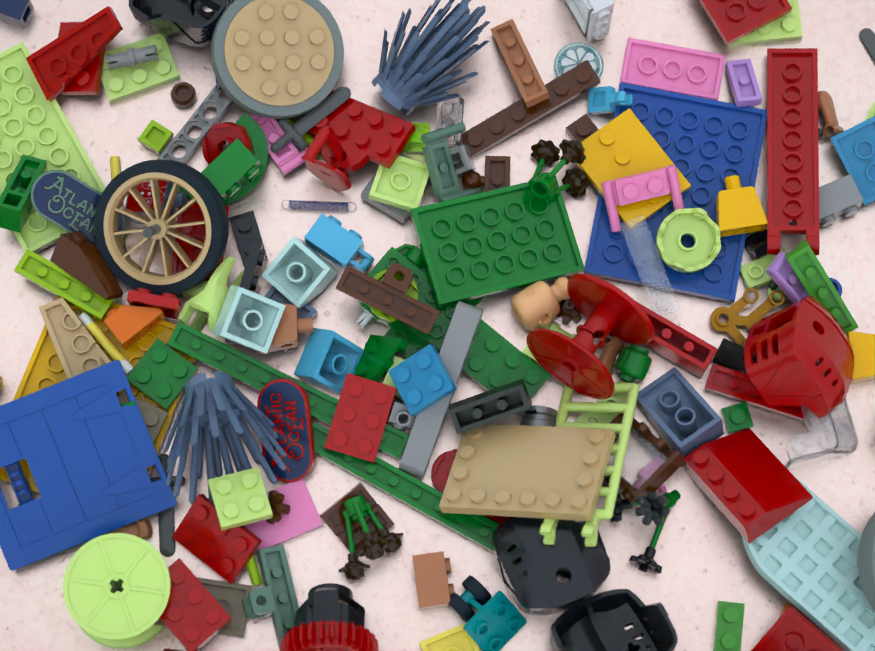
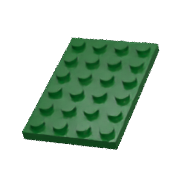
[410,175,585,307]

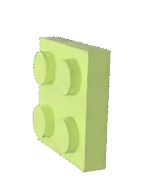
[369,155,430,211]
[208,467,273,531]

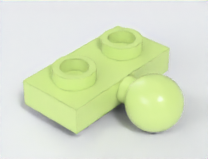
[740,248,787,301]

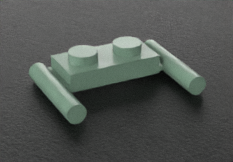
[421,122,483,203]

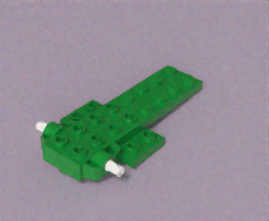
[355,244,550,416]

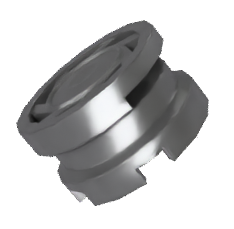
[520,406,557,427]

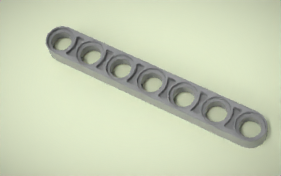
[158,82,234,164]

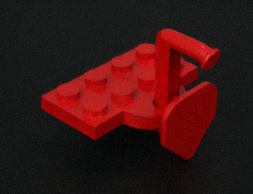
[301,90,416,192]

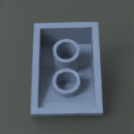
[637,367,724,458]

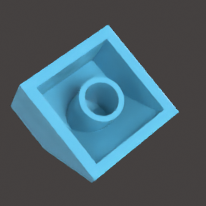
[294,328,364,396]

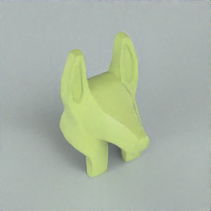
[178,256,244,332]

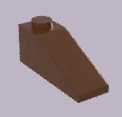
[50,231,123,300]

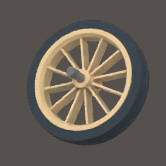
[94,159,229,295]

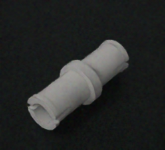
[106,44,159,70]

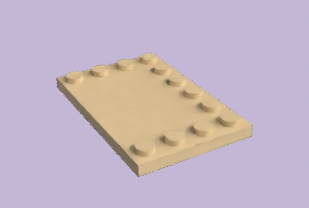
[439,424,616,521]

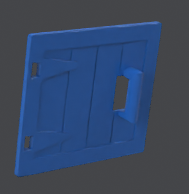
[0,360,177,571]

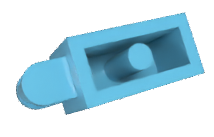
[304,214,375,274]

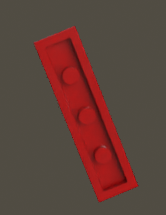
[705,364,808,421]

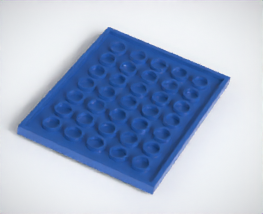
[583,82,767,303]

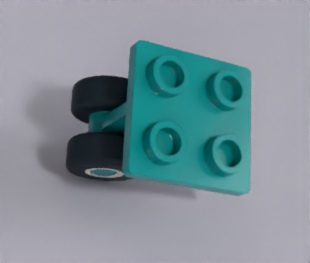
[448,575,527,651]

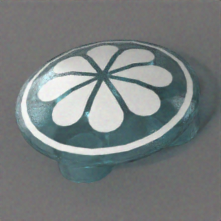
[554,42,604,79]

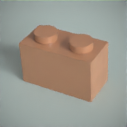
[412,551,455,611]

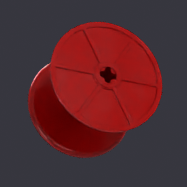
[526,274,655,399]

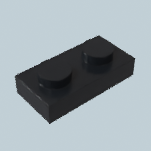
[229,211,268,267]

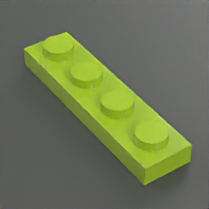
[14,249,116,321]

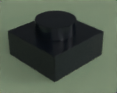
[744,229,767,258]

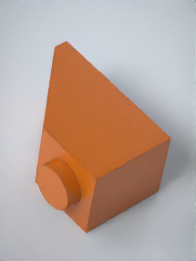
[104,305,166,350]

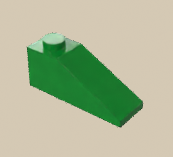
[0,155,47,233]

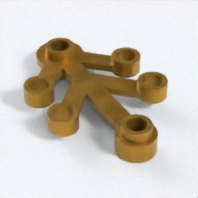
[710,288,785,346]

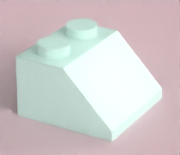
[261,236,339,308]
[212,285,286,354]

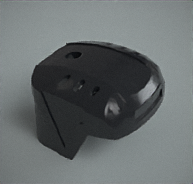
[129,0,234,47]
[492,517,611,616]
[550,589,678,651]

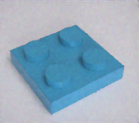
[388,344,457,416]

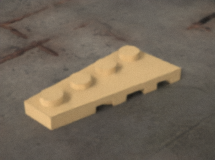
[39,297,111,379]

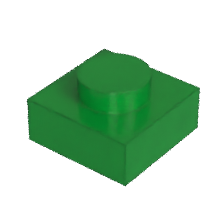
[720,402,754,435]

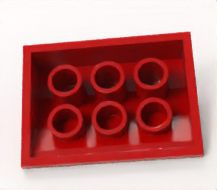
[683,428,813,543]

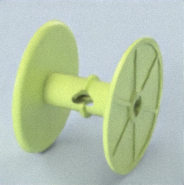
[63,533,170,649]

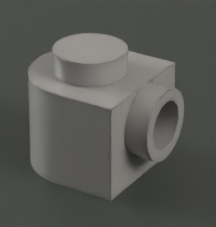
[388,398,417,430]

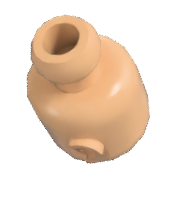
[510,277,570,330]

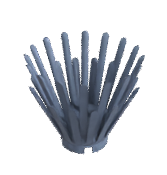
[164,371,287,504]

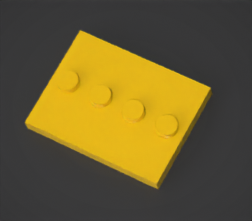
[576,108,691,231]

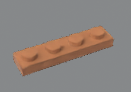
[490,19,550,108]

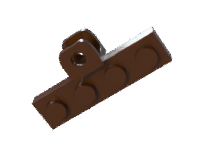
[335,263,440,335]

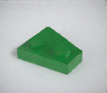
[354,334,408,382]

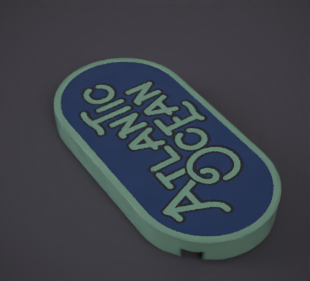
[31,169,126,247]

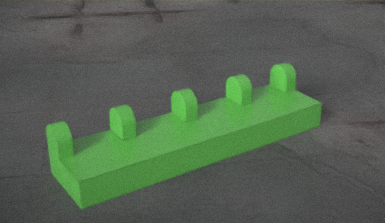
[785,240,859,334]

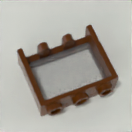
[604,413,686,506]

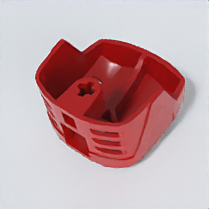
[744,296,854,418]

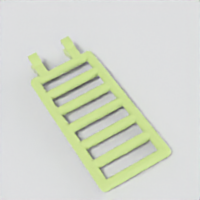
[540,382,639,547]

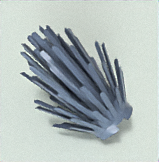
[372,0,490,115]

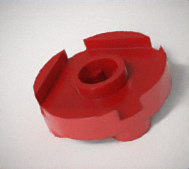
[202,122,252,164]

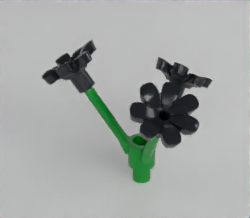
[611,490,681,574]

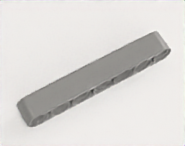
[398,301,484,478]

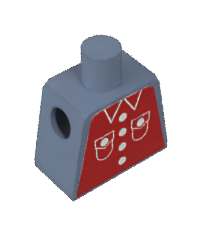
[124,180,187,223]

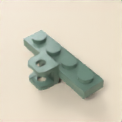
[242,545,299,650]

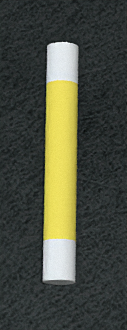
[78,312,134,375]

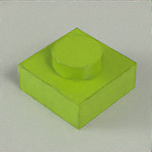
[138,120,174,155]

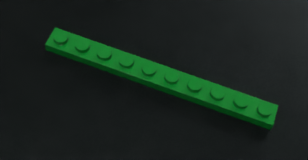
[167,321,410,459]
[312,421,522,565]

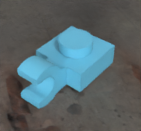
[588,86,633,115]

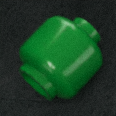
[614,344,652,383]

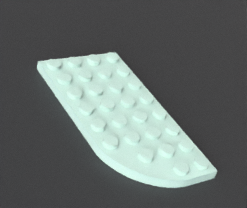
[742,475,875,651]

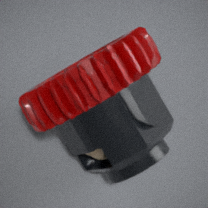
[280,583,379,651]

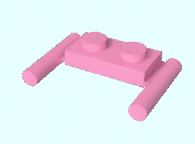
[248,112,322,175]
[601,165,684,232]

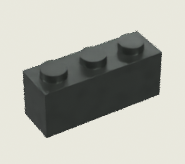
[448,379,532,434]

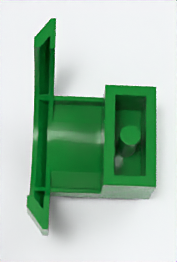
[179,112,268,205]

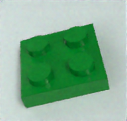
[127,338,199,411]

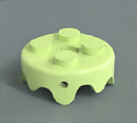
[656,208,721,273]

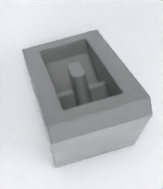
[450,145,476,176]

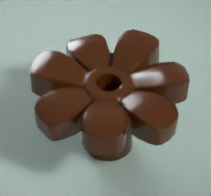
[555,299,581,324]
[266,490,290,524]

